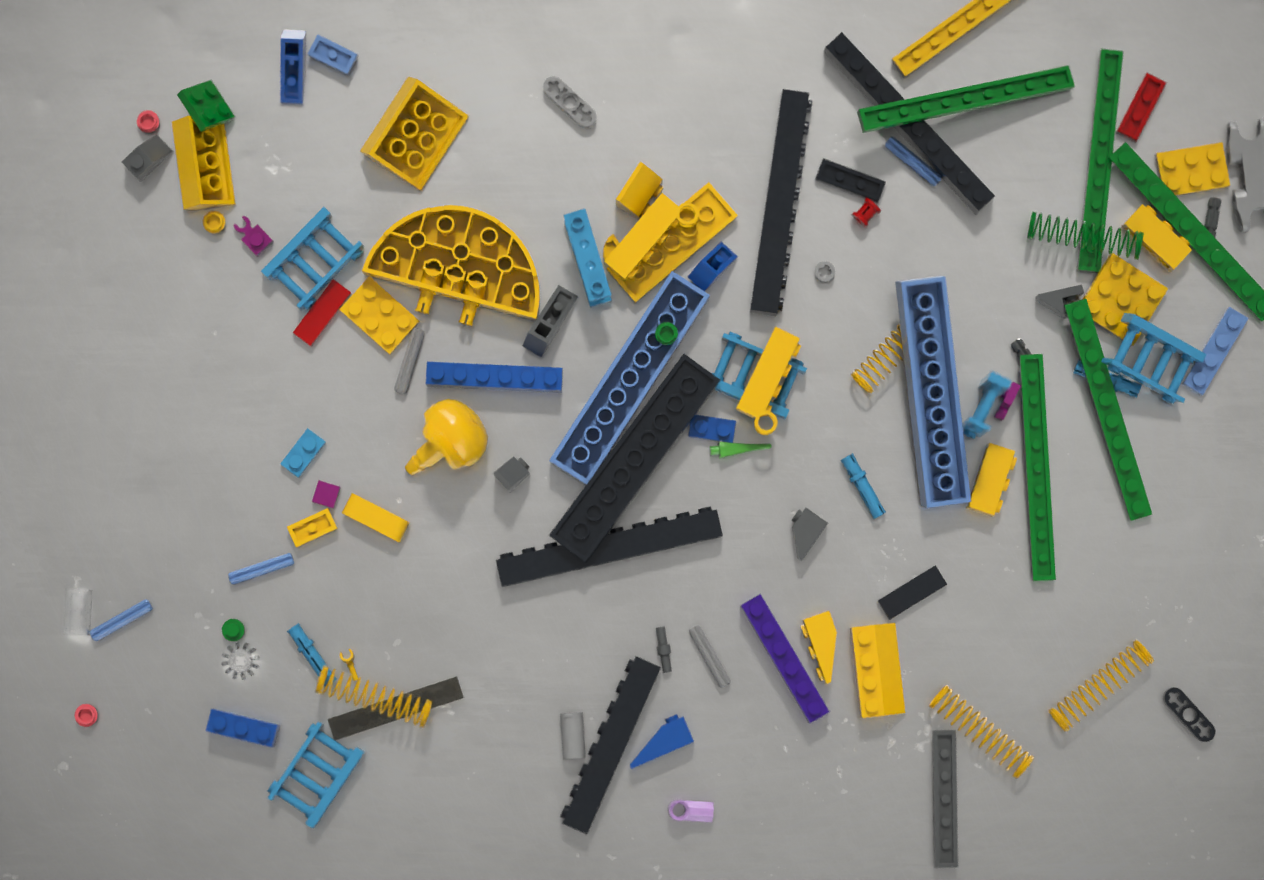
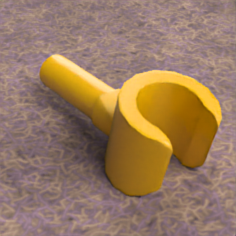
[340,649,358,681]

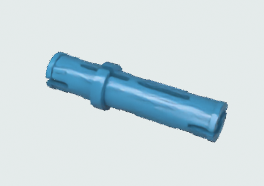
[1073,360,1142,398]
[840,453,886,519]
[287,623,337,687]

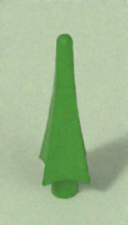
[710,442,772,459]

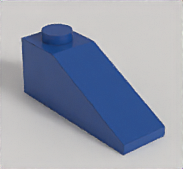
[280,30,306,103]
[630,714,694,769]

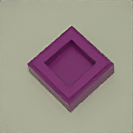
[312,480,341,509]

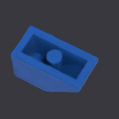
[688,241,738,292]

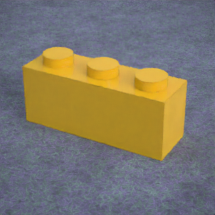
[1121,204,1192,272]
[966,443,1017,517]

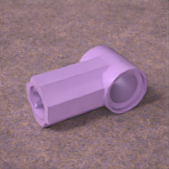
[668,800,714,822]

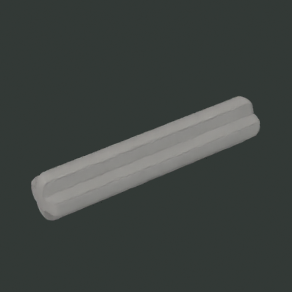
[394,328,424,394]
[689,625,731,688]

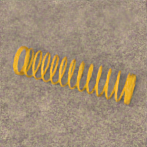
[851,324,903,393]
[1049,640,1154,732]
[315,665,432,728]
[929,685,1034,779]

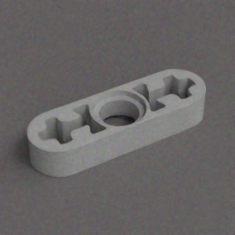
[543,76,596,128]

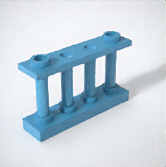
[261,207,364,311]
[563,209,612,308]
[1101,313,1206,404]
[712,332,807,420]
[962,371,1012,439]
[267,722,365,828]

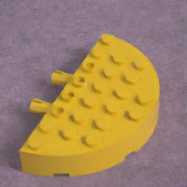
[362,205,540,326]

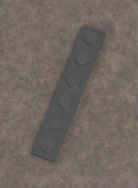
[932,730,958,868]

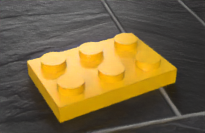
[1155,142,1230,196]
[339,276,420,355]

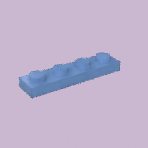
[1183,307,1249,396]

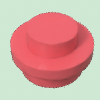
[137,110,160,133]
[75,704,98,727]

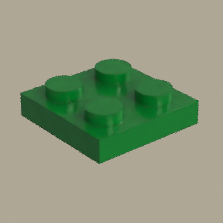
[177,80,235,132]

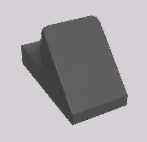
[1036,284,1084,318]

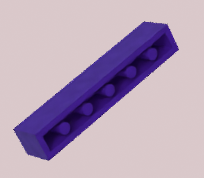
[740,594,830,723]

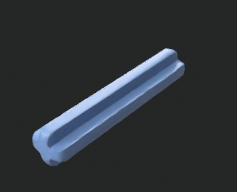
[885,136,942,186]
[228,553,294,584]
[90,599,153,641]

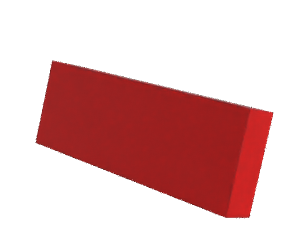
[1116,73,1167,143]
[292,279,351,346]

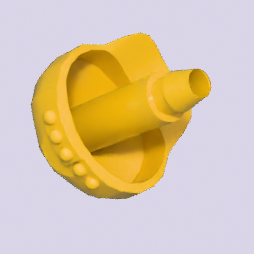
[405,399,488,475]

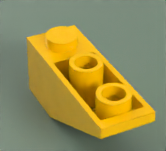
[800,611,837,684]

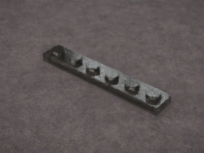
[327,676,464,741]

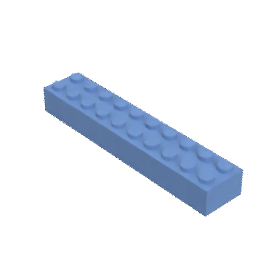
[549,271,710,485]
[895,276,971,508]

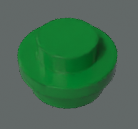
[655,322,678,345]
[222,619,245,641]

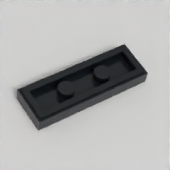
[815,158,886,203]
[878,565,947,620]

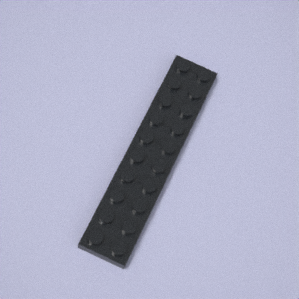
[549,354,721,563]

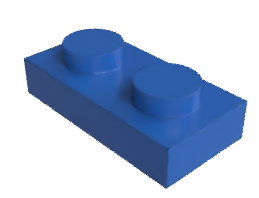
[688,415,736,443]

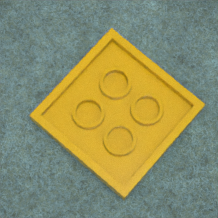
[1083,253,1168,346]

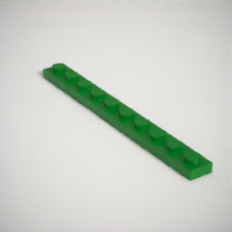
[1077,49,1123,273]
[857,65,1075,133]
[1108,142,1264,321]
[1064,298,1152,521]
[1019,354,1056,581]

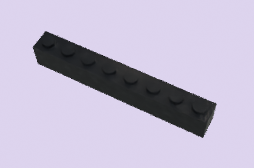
[560,656,661,834]

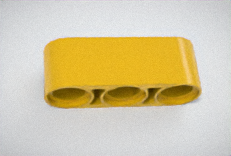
[342,493,410,543]

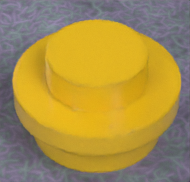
[203,211,226,233]

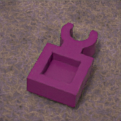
[233,216,274,256]
[994,382,1021,421]

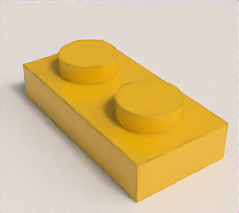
[287,508,338,548]

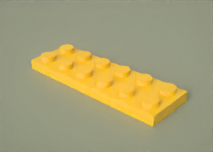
[606,182,738,303]

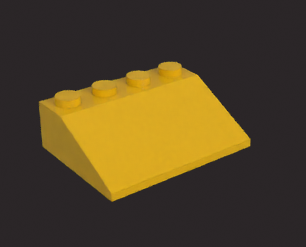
[360,76,469,191]

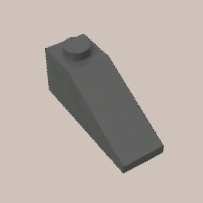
[522,285,578,357]

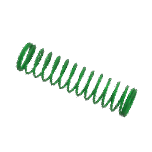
[1027,211,1144,260]

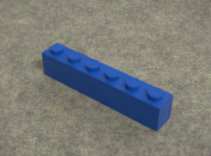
[426,362,563,393]

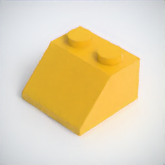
[616,162,664,220]

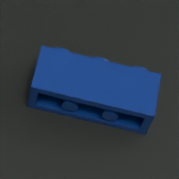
[206,709,280,747]

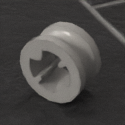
[815,261,835,282]

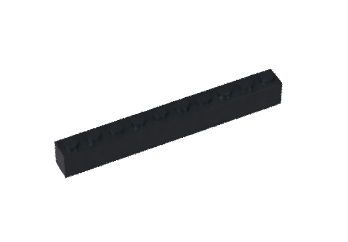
[824,32,995,214]
[750,89,813,316]
[496,506,723,587]

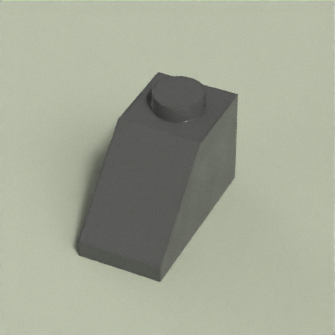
[122,135,173,182]
[493,457,530,492]
[792,508,828,561]

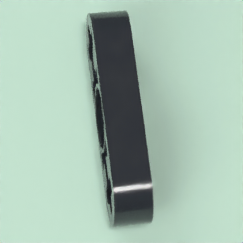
[1163,688,1216,742]

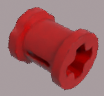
[851,198,881,228]

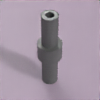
[656,627,672,673]

